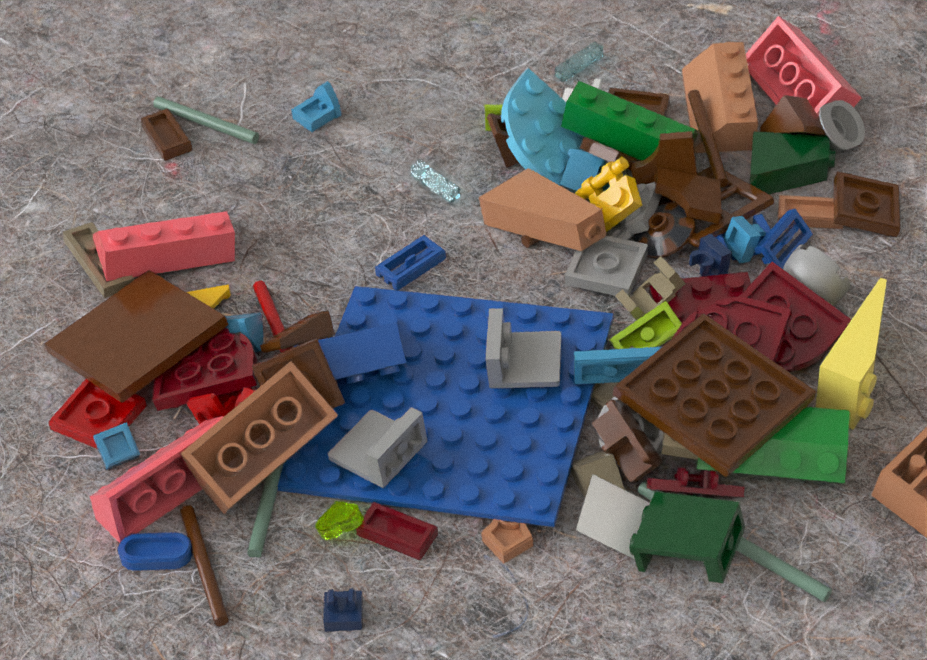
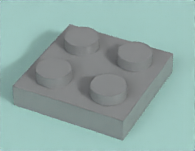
[565,236,648,297]

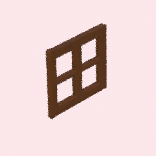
[658,167,774,248]

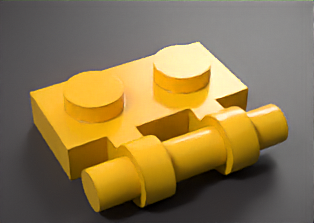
[575,157,642,232]

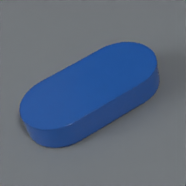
[118,532,193,571]

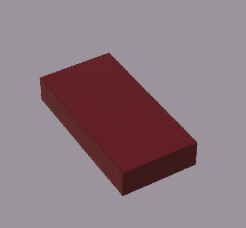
[356,502,438,561]

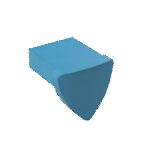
[291,81,342,132]
[560,149,606,193]
[225,312,264,352]

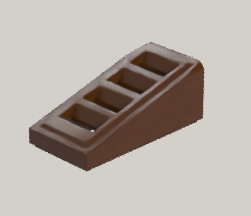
[260,310,335,353]

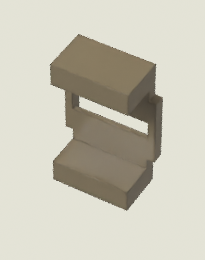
[615,256,685,320]

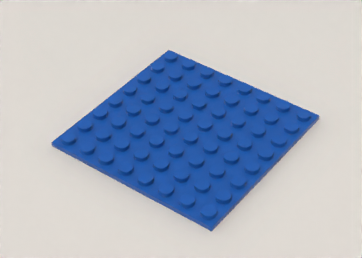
[277,286,614,527]

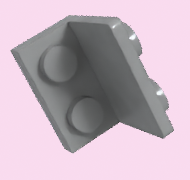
[485,308,562,388]
[328,407,428,488]

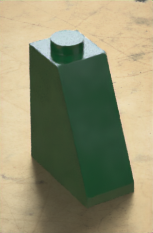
[750,131,836,195]

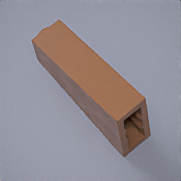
[478,168,607,251]

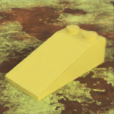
[815,277,887,430]

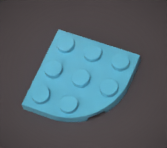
[501,68,586,185]

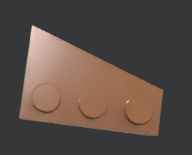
[871,427,927,538]

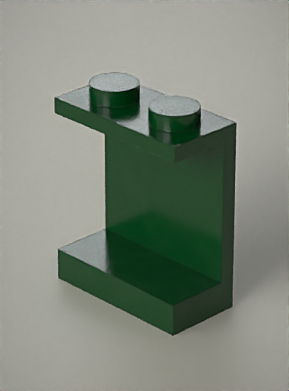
[630,492,745,583]

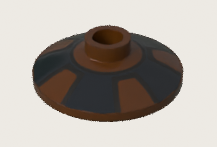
[634,203,695,258]

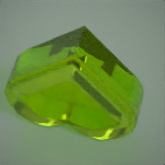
[315,501,364,540]

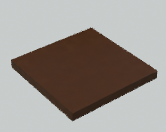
[44,270,229,403]
[612,313,817,478]

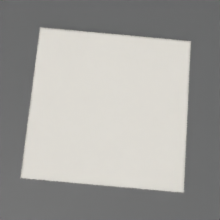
[576,474,650,559]

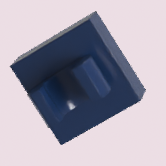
[689,234,732,276]
[323,588,363,632]

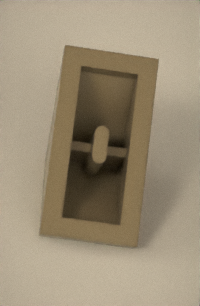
[570,451,625,498]

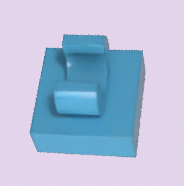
[724,216,766,263]

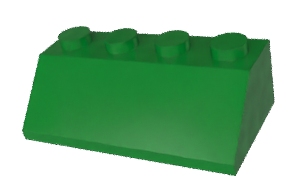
[561,81,699,160]
[697,407,850,483]

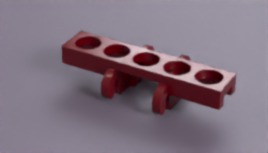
[646,467,745,498]

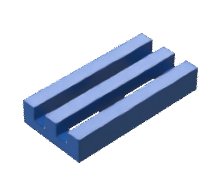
[754,208,813,269]
[375,235,446,290]

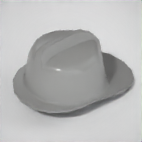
[819,100,865,150]

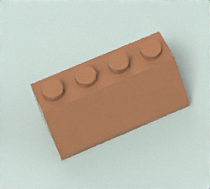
[682,42,758,153]
[181,361,338,514]

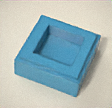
[93,422,140,470]

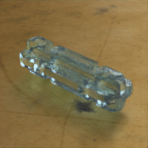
[554,42,604,82]
[410,160,461,203]

